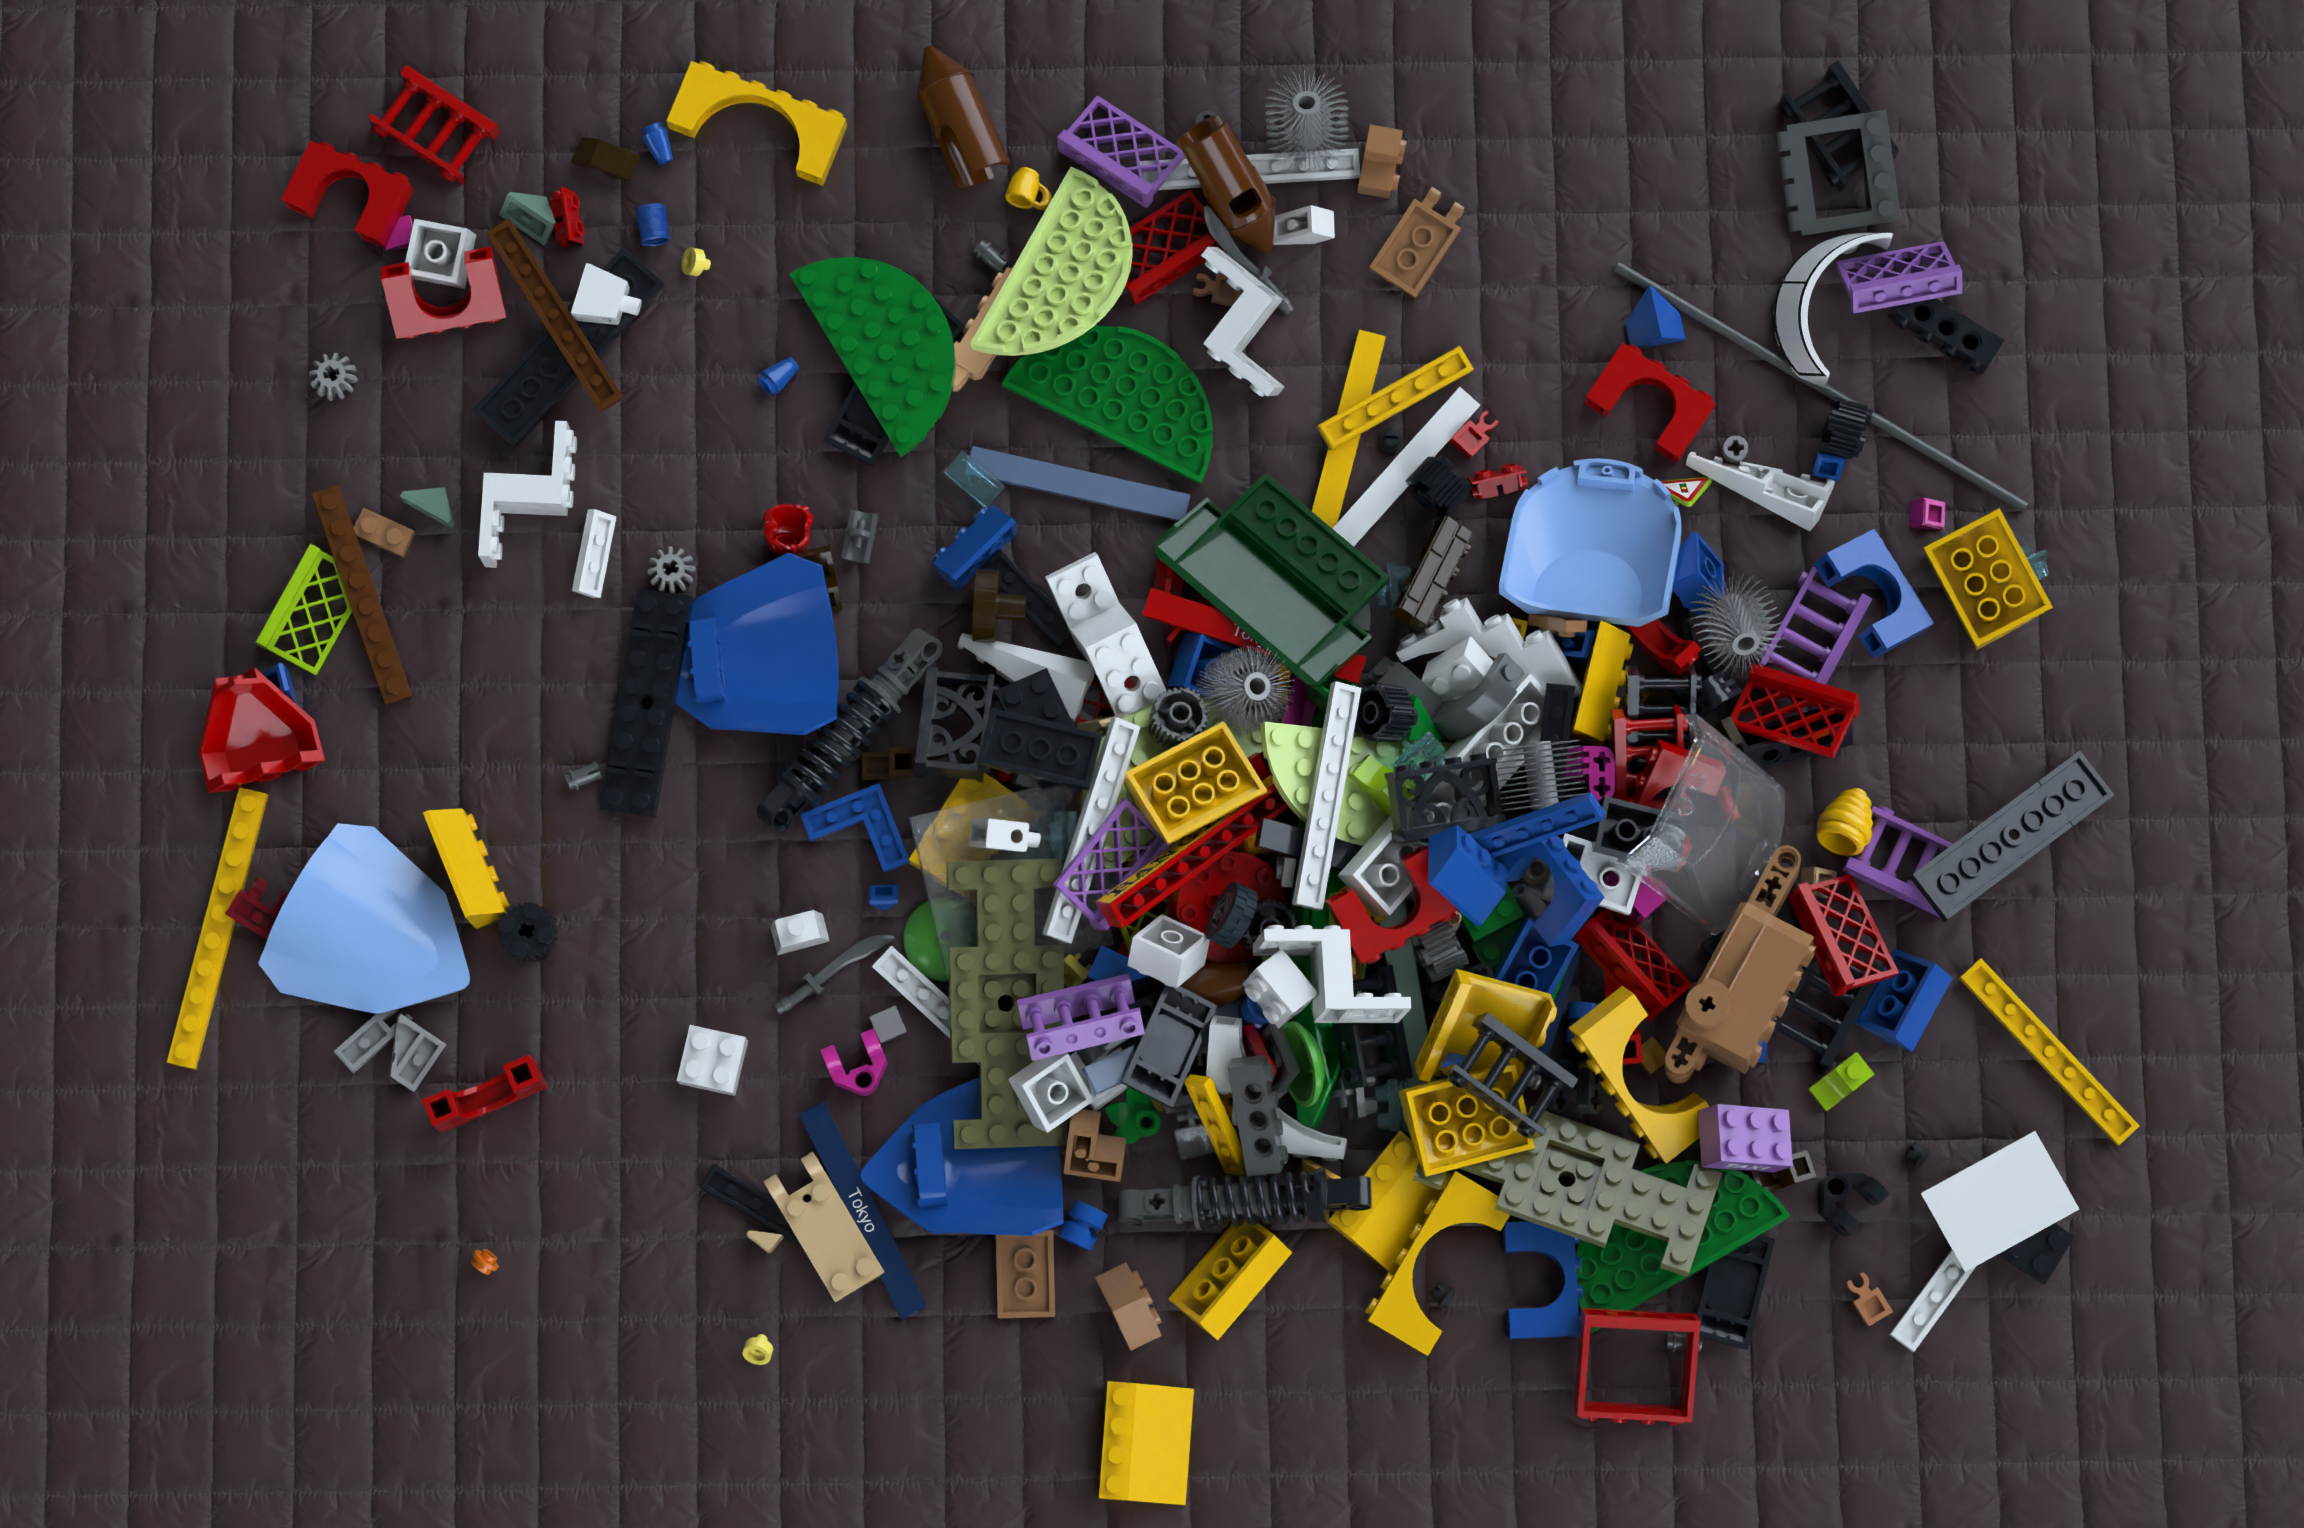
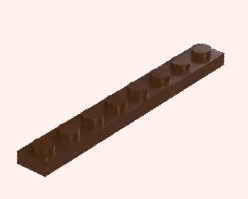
[486,218,624,413]
[311,485,412,706]

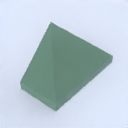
[499,192,556,245]
[400,487,455,529]

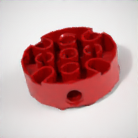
[1168,850,1287,962]

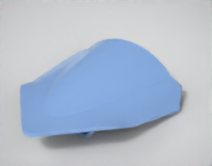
[258,823,470,1014]

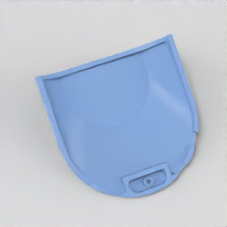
[1499,458,1681,627]

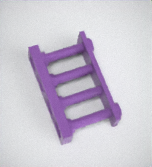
[1756,567,1872,684]
[1841,805,1953,917]
[1016,974,1145,1061]

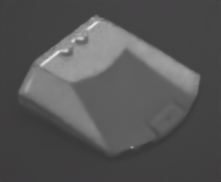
[1616,714,1785,935]

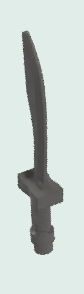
[1204,205,1294,315]
[774,935,895,1014]

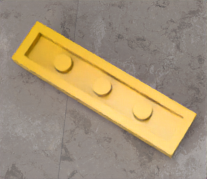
[1184,1074,1247,1176]

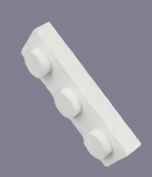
[572,509,616,598]

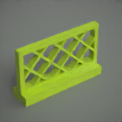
[256,544,352,676]

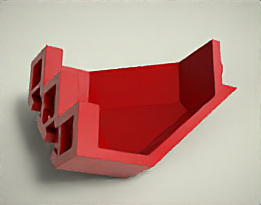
[198,667,325,793]

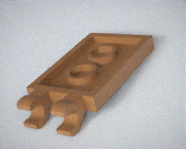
[1369,187,1465,299]
[996,1230,1055,1318]

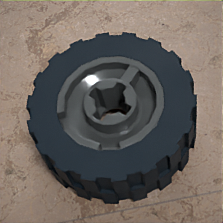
[1205,882,1258,949]

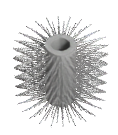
[1265,70,1349,172]
[1690,573,1786,676]
[1196,645,1294,736]
[1495,740,1586,811]

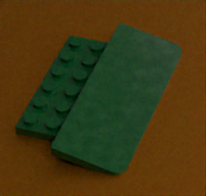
[1155,472,1390,687]

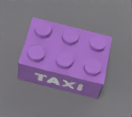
[1698,1104,1793,1173]

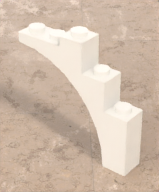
[1396,597,1582,698]
[1206,1015,1347,1164]

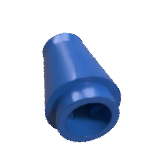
[641,122,674,166]
[757,357,799,396]

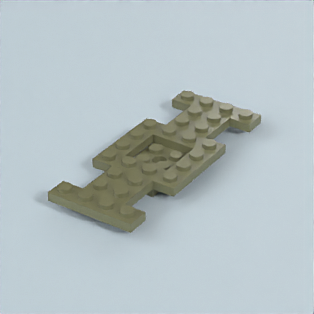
[946,859,1068,1149]
[1413,1106,1722,1277]

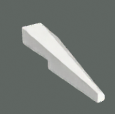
[1686,452,1835,531]
[958,633,1095,723]

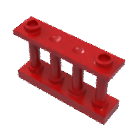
[368,65,500,185]
[1611,705,1689,816]

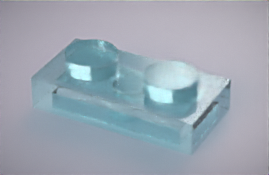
[944,450,1005,509]

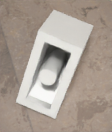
[1273,205,1335,245]

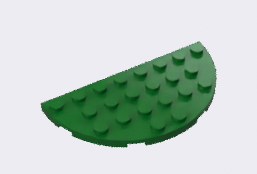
[789,257,956,457]
[1002,325,1213,485]
[1576,1160,1790,1334]

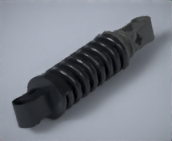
[756,628,943,832]
[1118,1168,1372,1230]

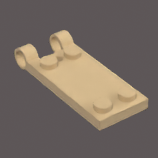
[763,1152,885,1303]

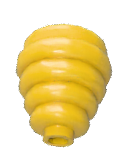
[1816,788,1873,856]

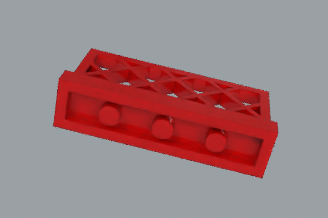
[1125,190,1223,305]
[1731,663,1861,759]
[1787,874,1899,997]
[1573,908,1692,1023]

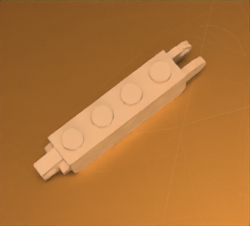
[953,266,1014,392]

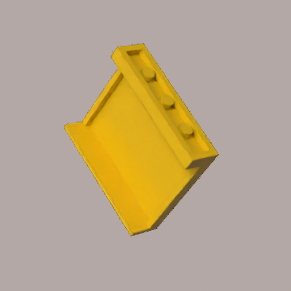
[1414,969,1557,1082]

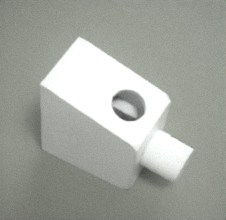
[571,263,642,325]
[968,818,1041,852]
[770,910,830,955]

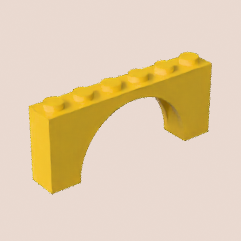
[667,61,847,186]
[1569,986,1709,1164]
[1365,1171,1510,1356]

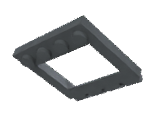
[1776,110,1901,236]

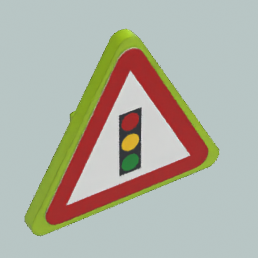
[1661,477,1712,507]

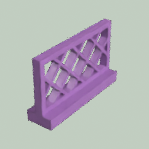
[1057,95,1185,208]
[1836,241,1962,314]
[1052,798,1176,930]

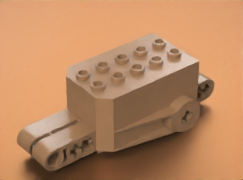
[1664,845,1816,1084]

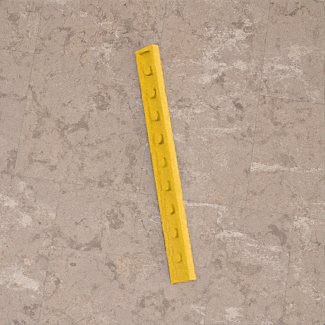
[167,787,269,1070]

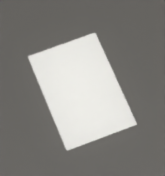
[1921,1131,2079,1272]

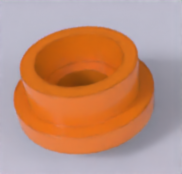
[471,1249,499,1275]

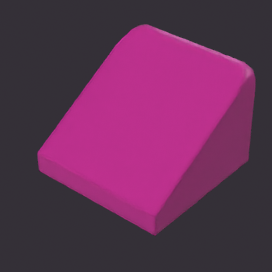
[385,215,413,251]
[1910,498,1946,530]

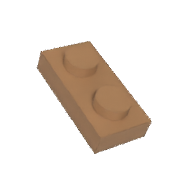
[354,508,415,557]
[1528,614,1587,637]

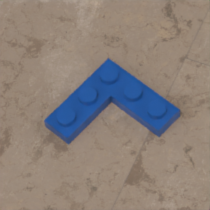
[800,783,910,873]

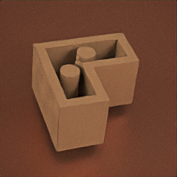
[1357,124,1407,199]
[1063,1109,1127,1182]
[1095,1262,1162,1351]

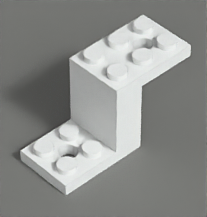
[1201,247,1284,397]
[478,421,577,568]
[1045,552,1167,719]
[1508,833,1646,916]
[1253,925,1411,1023]

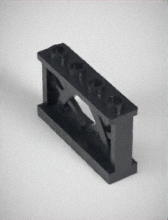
[915,667,999,782]
[1384,753,1506,842]

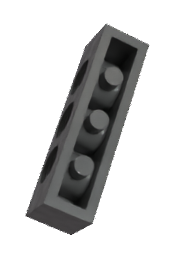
[1228,1055,1288,1176]

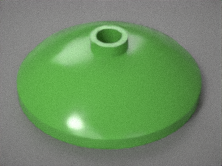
[903,897,977,982]
[1282,1021,1326,1107]

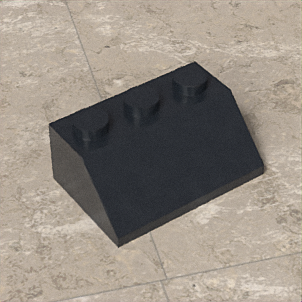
[1591,796,1687,872]

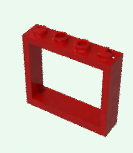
[1573,1308,1701,1426]

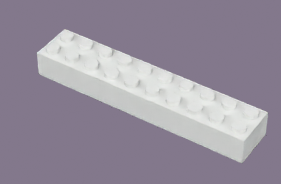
[1338,673,1546,916]

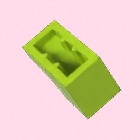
[1349,754,1415,816]
[1808,1052,1875,1112]

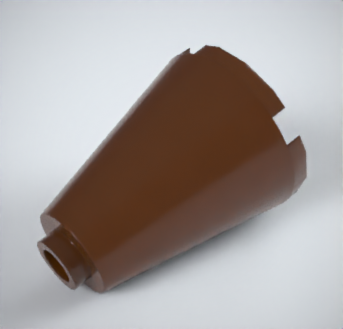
[1180,961,1258,1009]

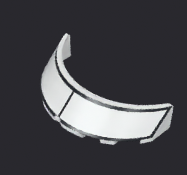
[1773,233,1893,388]

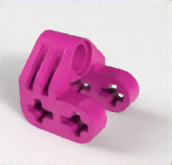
[1565,746,1615,801]
[820,1028,888,1096]

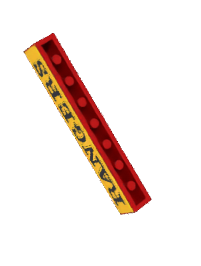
[1095,775,1289,928]

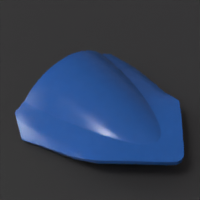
[676,553,839,735]
[860,1077,1064,1236]

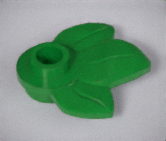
[1105,1087,1161,1144]

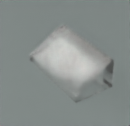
[1174,1118,1231,1160]

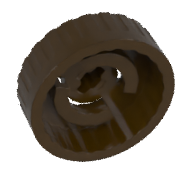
[972,568,1026,643]

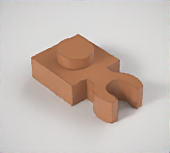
[1193,274,1242,307]
[1846,1272,1893,1327]

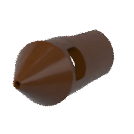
[916,45,1011,189]
[1177,115,1276,253]

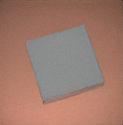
[869,1006,907,1044]

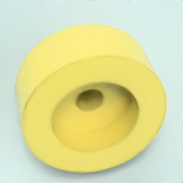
[681,247,711,277]
[742,1334,773,1365]

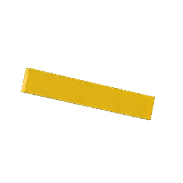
[1317,346,1474,451]

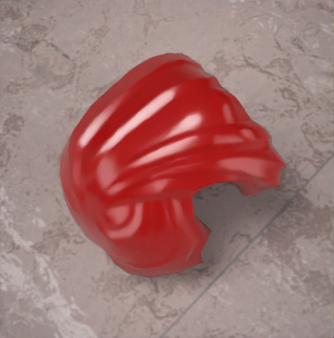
[762,504,814,556]

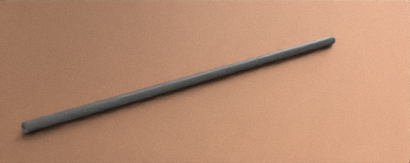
[1614,262,2028,512]

